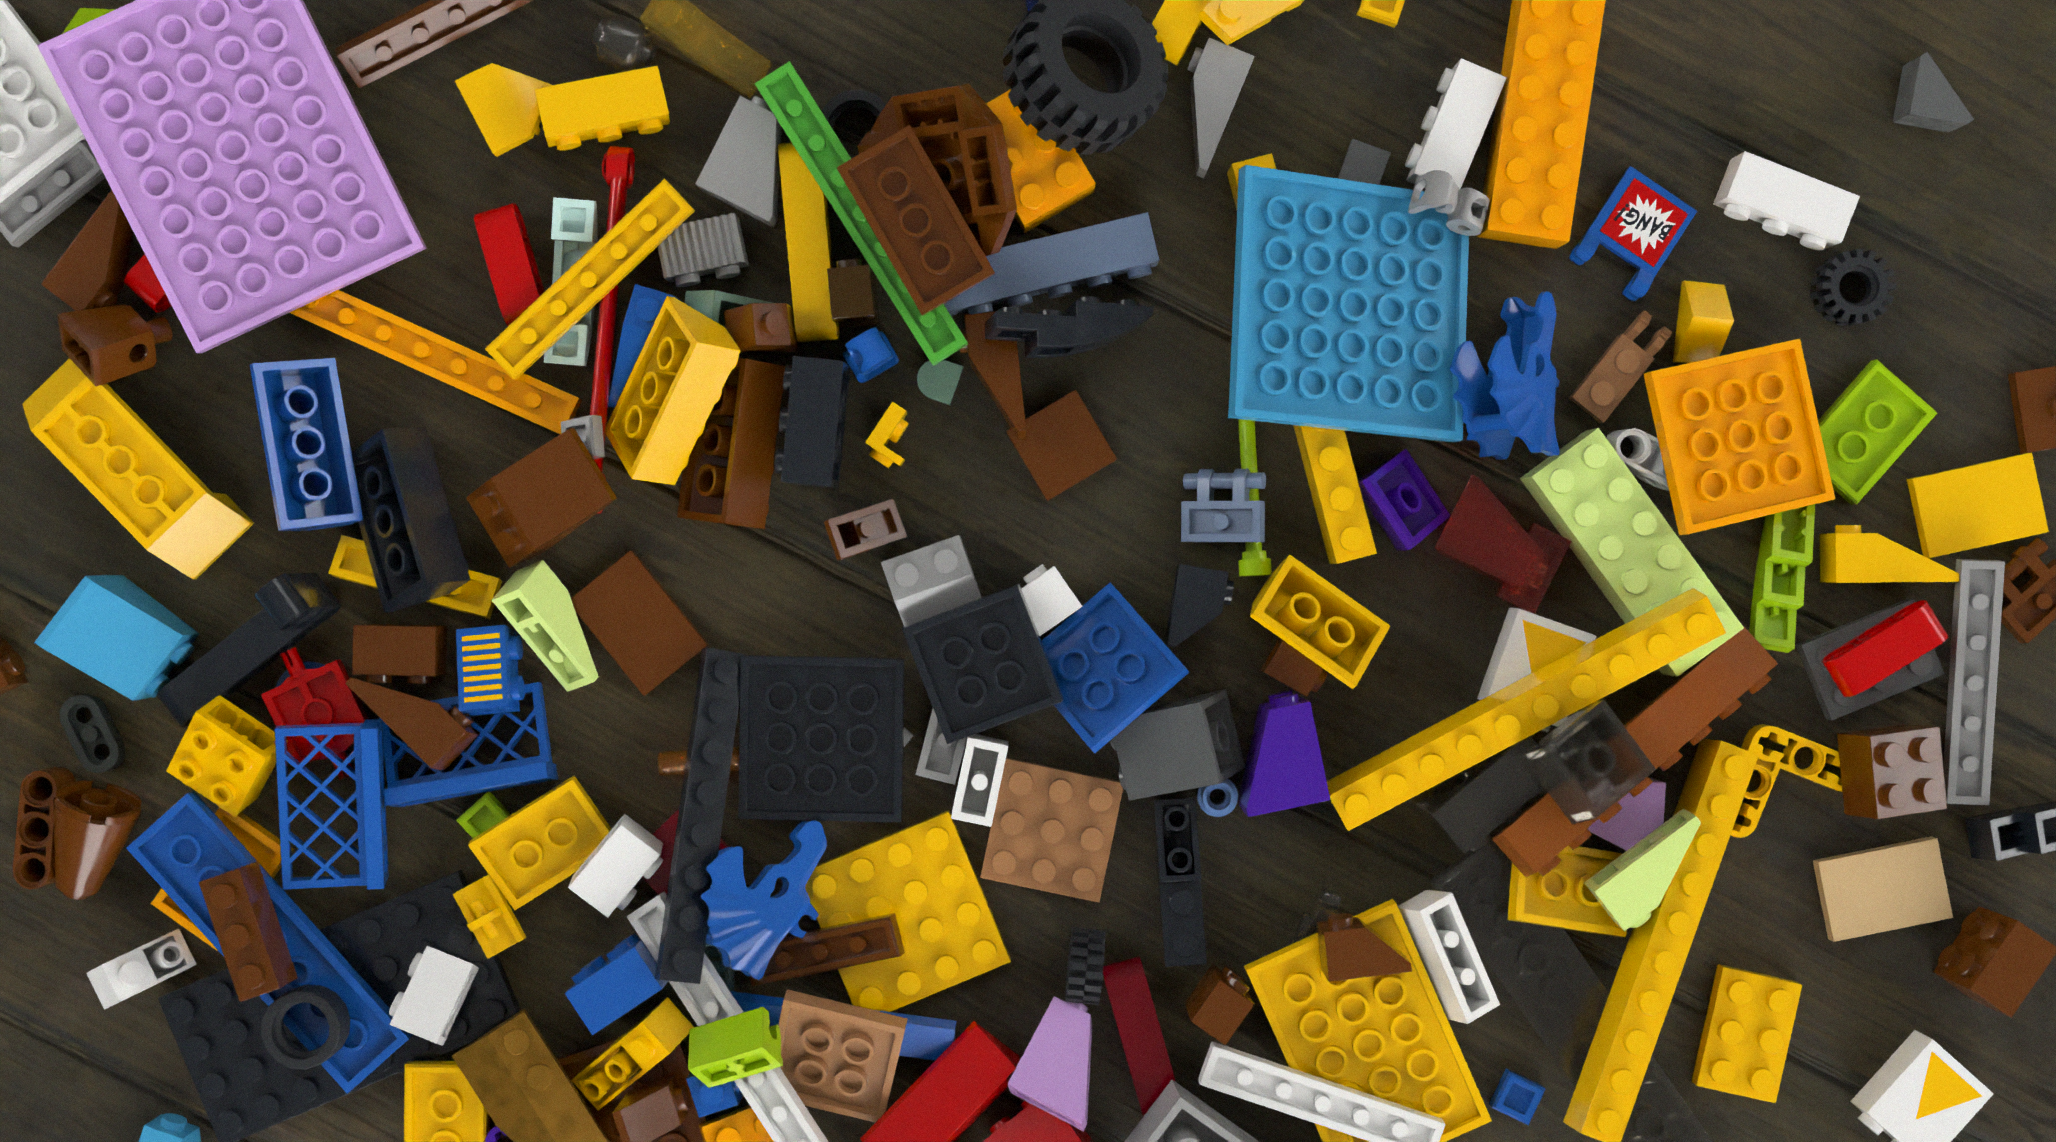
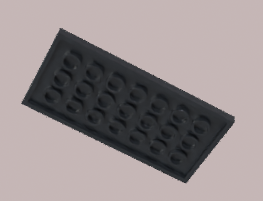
[158,869,521,1142]

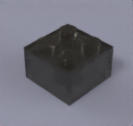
[1521,700,1656,825]

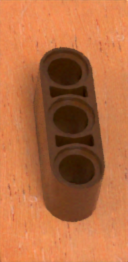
[13,767,76,890]

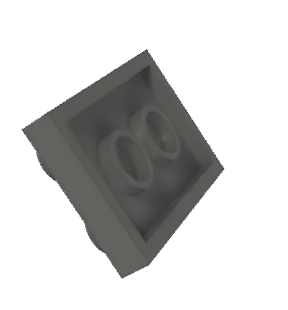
[1796,599,1945,720]

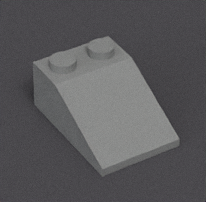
[881,535,982,627]

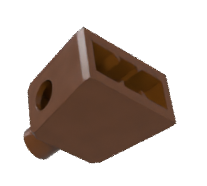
[57,304,172,386]

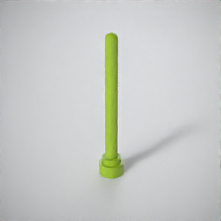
[1238,419,1272,577]

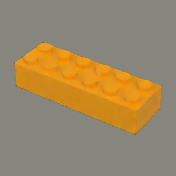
[1477,0,1606,249]

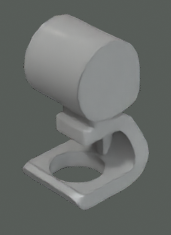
[1408,170,1490,236]

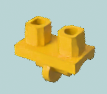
[452,874,526,959]

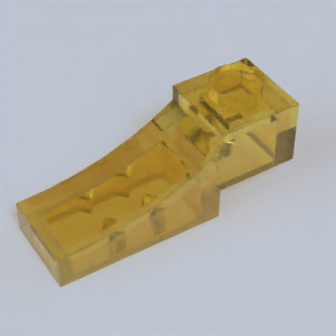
[640,0,772,98]

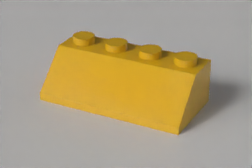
[606,296,741,485]

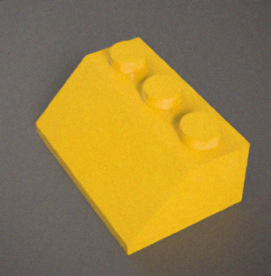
[1250,555,1390,689]

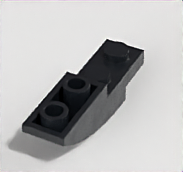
[985,296,1154,358]
[1154,798,1207,967]

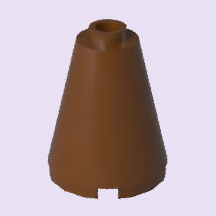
[53,780,142,900]

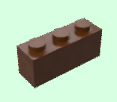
[199,861,298,1002]

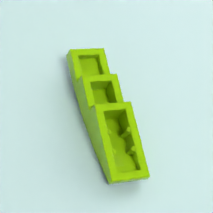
[1749,504,1815,653]

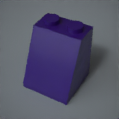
[1238,691,1331,817]

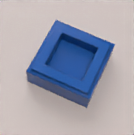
[1489,1068,1546,1125]

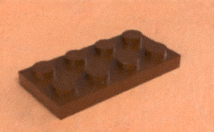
[836,125,995,316]

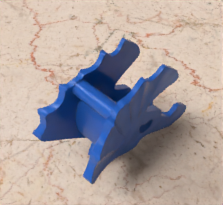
[1450,291,1560,460]
[701,820,827,980]

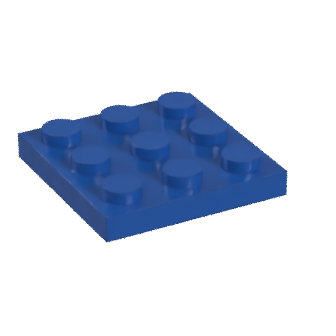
[1042,582,1189,753]

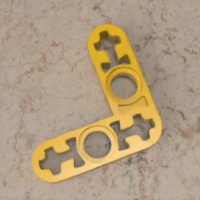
[1730,724,1842,838]

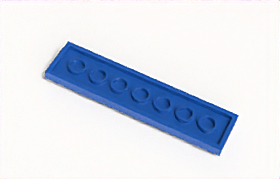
[126,791,413,1094]

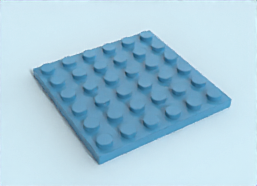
[1228,165,1469,442]

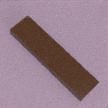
[749,913,905,986]

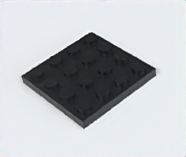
[738,655,905,822]

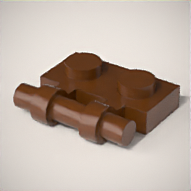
[2001,537,2056,643]

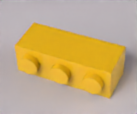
[534,66,670,150]

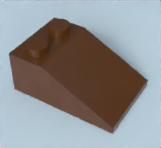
[466,427,617,568]

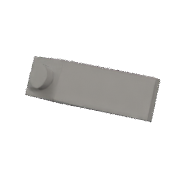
[1187,37,1255,178]

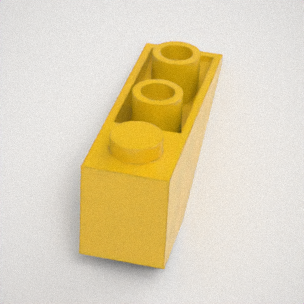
[571,997,694,1111]

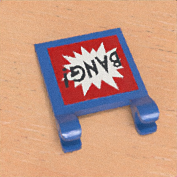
[1569,166,1697,302]

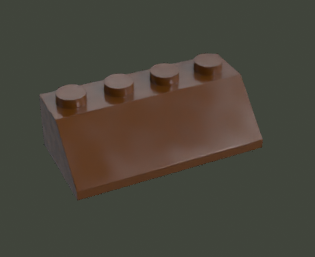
[677,358,785,529]

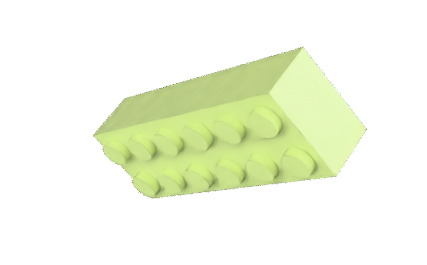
[1520,428,1744,677]

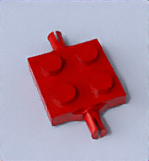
[261,647,369,780]

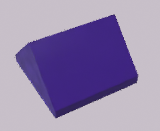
[1358,449,1451,551]

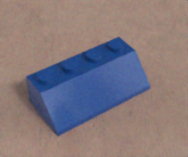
[250,358,363,531]

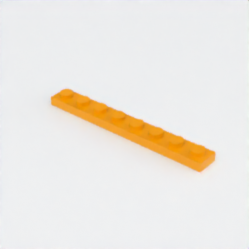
[289,290,582,434]

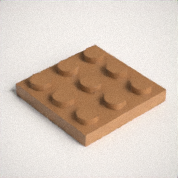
[980,757,1123,903]
[779,989,908,1123]

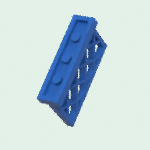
[380,682,558,807]
[275,719,389,890]

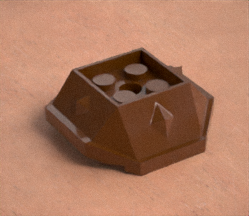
[857,83,1017,256]

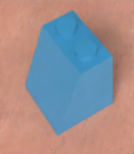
[34,575,199,701]

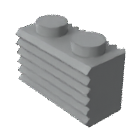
[658,213,749,287]

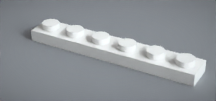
[1198,1041,1446,1142]

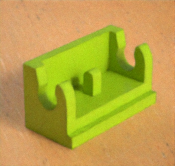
[688,1007,783,1088]

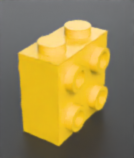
[166,695,288,817]

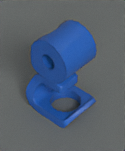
[843,327,899,383]

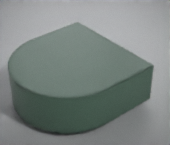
[917,360,964,406]

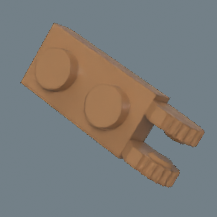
[1569,310,1672,423]

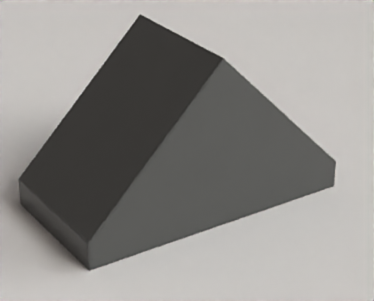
[1893,52,1974,133]

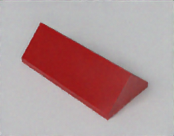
[860,1021,1021,1142]

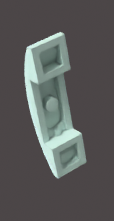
[544,197,598,366]

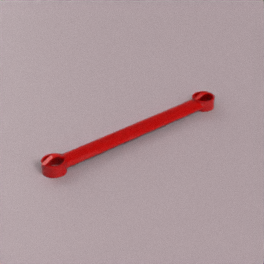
[590,146,635,514]

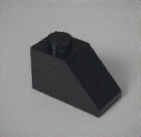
[1164,564,1234,647]

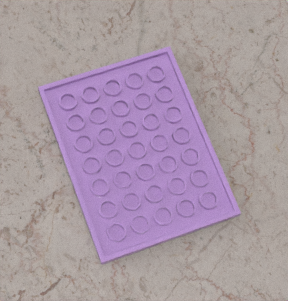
[37,0,427,353]

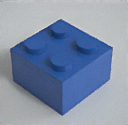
[565,933,669,1035]

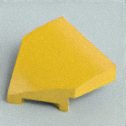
[455,63,552,157]

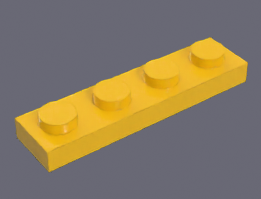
[328,535,502,619]

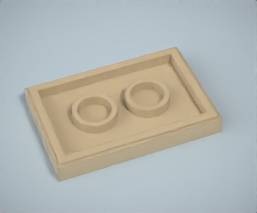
[1813,836,1953,942]

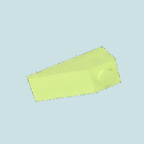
[492,560,599,692]
[1584,808,1701,931]

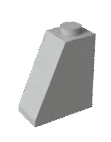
[695,96,782,228]

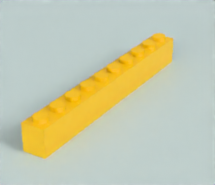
[1227,153,1377,564]
[1327,588,1726,831]
[1563,739,1759,1142]

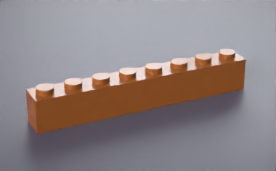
[1492,626,1778,878]

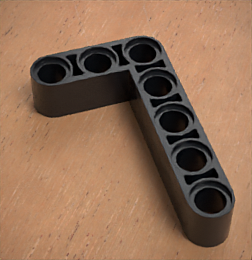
[157,573,342,728]

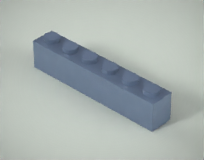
[944,212,1159,318]

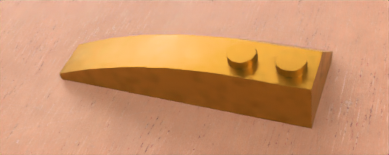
[452,1008,610,1142]

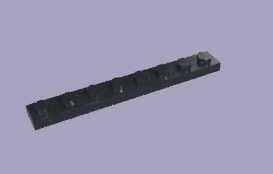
[655,648,746,984]

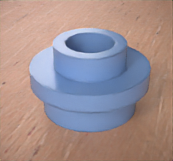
[1197,779,1238,817]

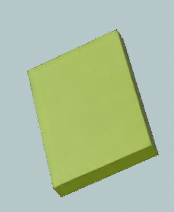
[1818,359,1937,505]

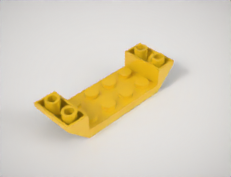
[22,358,254,580]

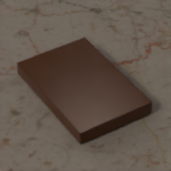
[571,550,709,696]

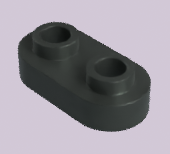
[60,694,126,773]

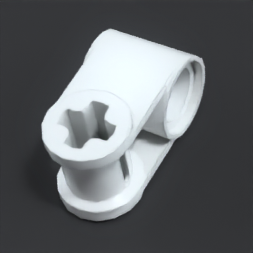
[1606,428,1669,491]

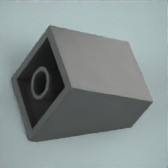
[1110,689,1245,800]

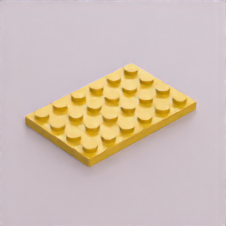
[1244,899,1492,1142]

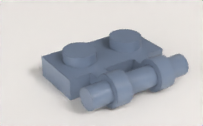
[1181,468,1266,542]

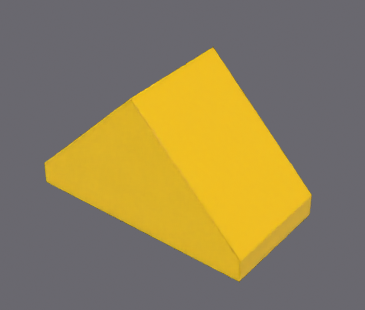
[1673,281,1734,363]

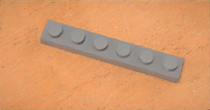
[1943,559,2005,805]

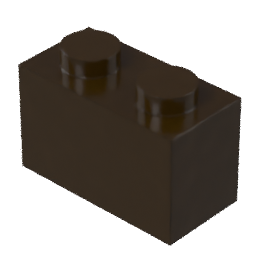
[827,259,880,328]

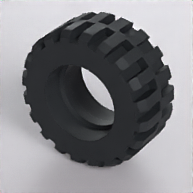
[1002,0,1168,155]

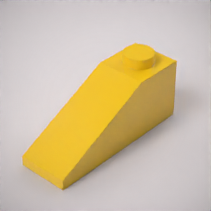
[1820,525,1959,583]

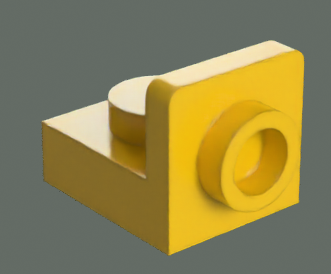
[865,402,909,468]

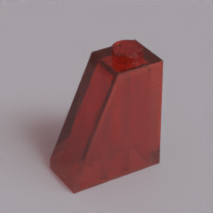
[1435,475,1550,596]

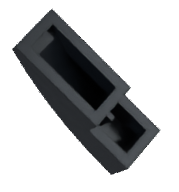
[1965,802,2056,861]

